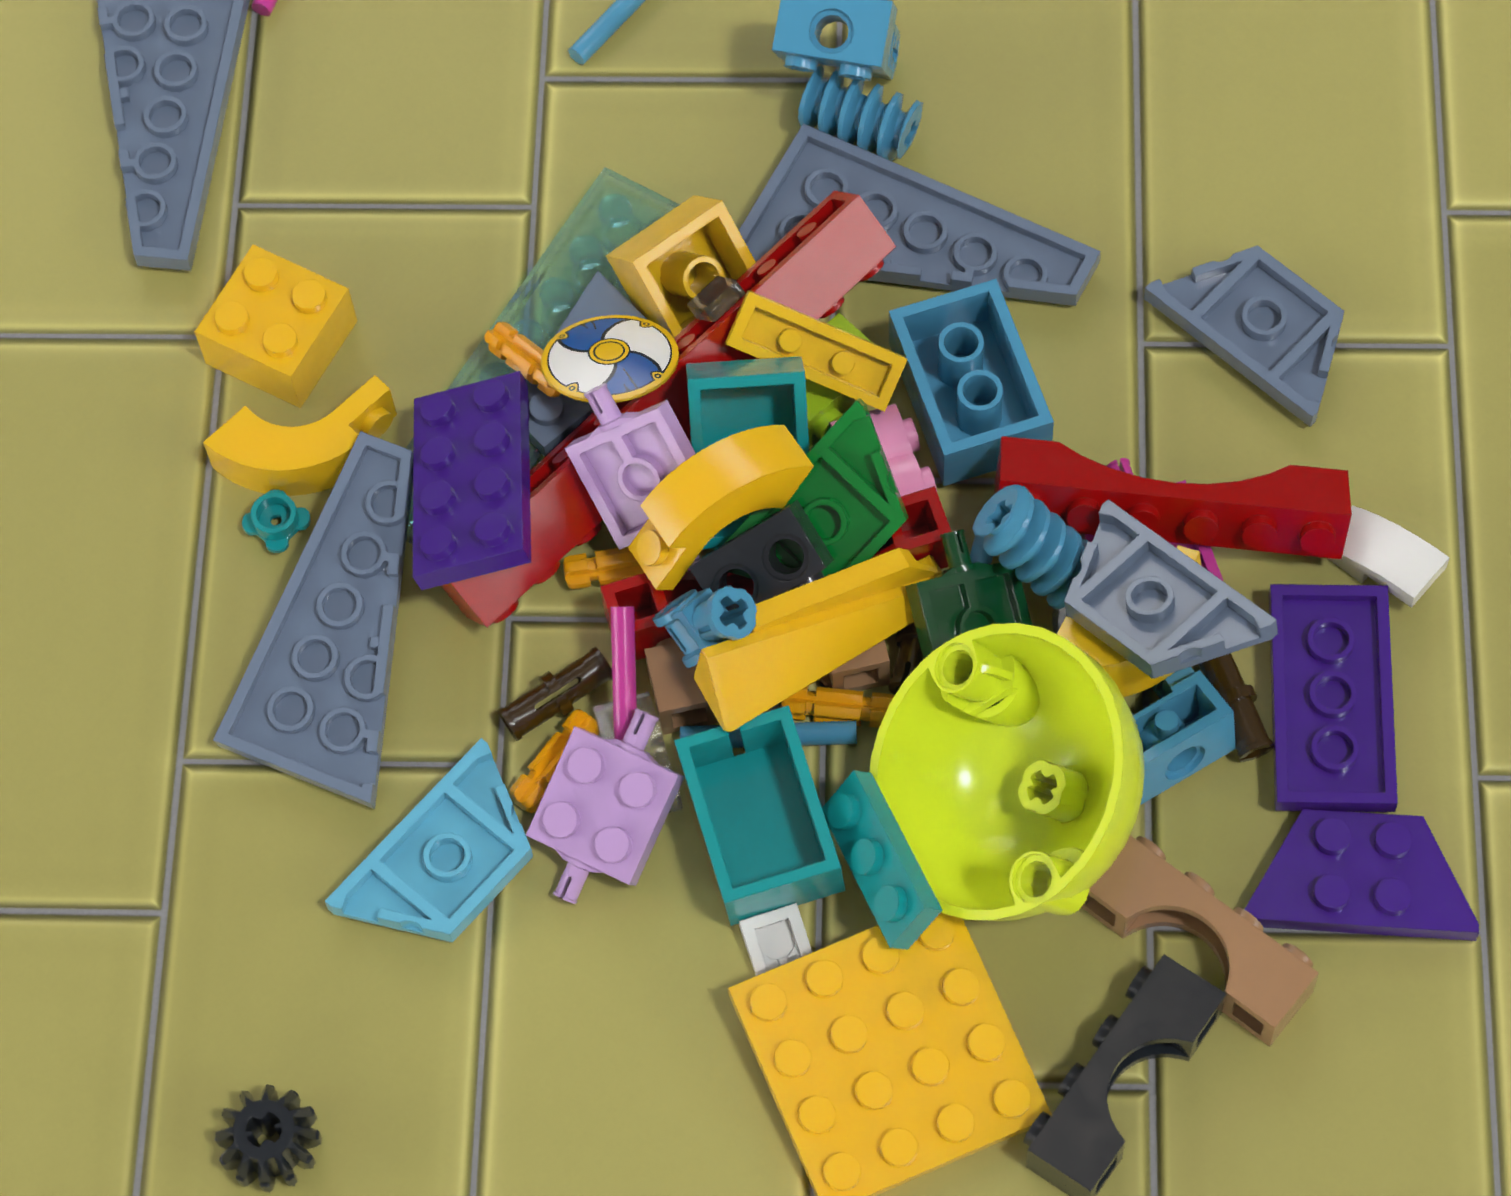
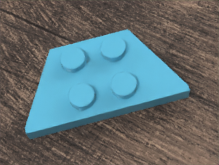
[325,738,533,943]

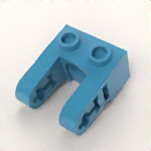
[772,0,900,81]
[1132,666,1236,805]

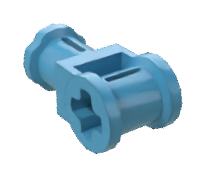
[653,586,757,668]

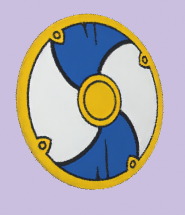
[541,315,679,403]

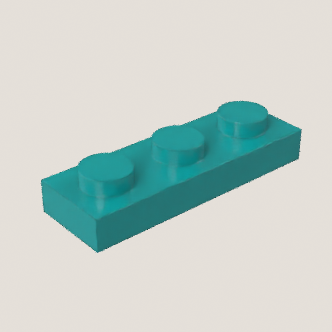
[822,770,942,950]

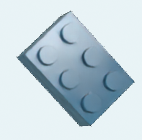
[889,279,1054,486]

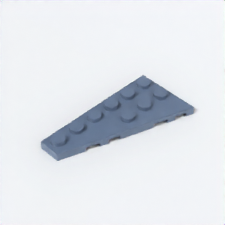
[97,0,250,271]
[739,124,1101,306]
[213,431,413,809]

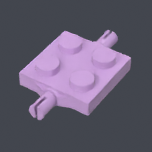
[564,383,699,562]
[526,708,685,904]

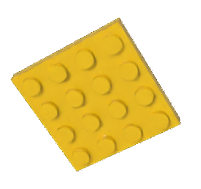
[728,912,1052,1196]

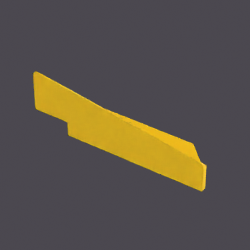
[694,548,942,732]

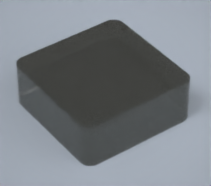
[687,276,745,322]

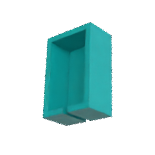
[686,356,809,549]
[674,705,846,926]

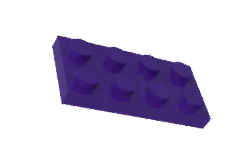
[413,371,531,590]
[1268,584,1398,812]

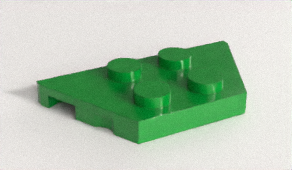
[725,398,909,591]

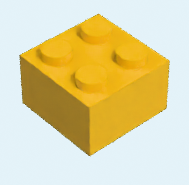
[606,195,756,338]
[194,244,358,409]

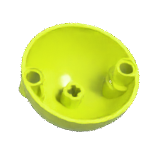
[869,623,1145,921]

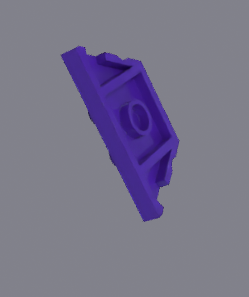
[1244,809,1479,941]

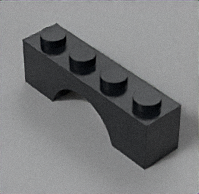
[1023,954,1226,1196]

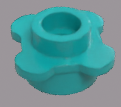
[242,489,311,553]

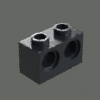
[689,500,834,611]

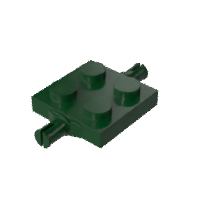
[905,529,1033,708]

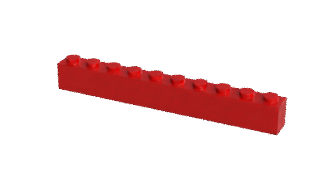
[441,190,897,628]

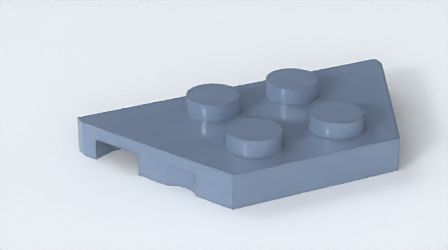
[1144,245,1345,427]
[1064,500,1278,679]

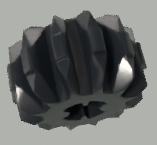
[215,1084,322,1193]

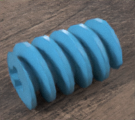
[798,65,923,161]
[972,484,1089,609]

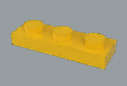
[725,290,908,412]

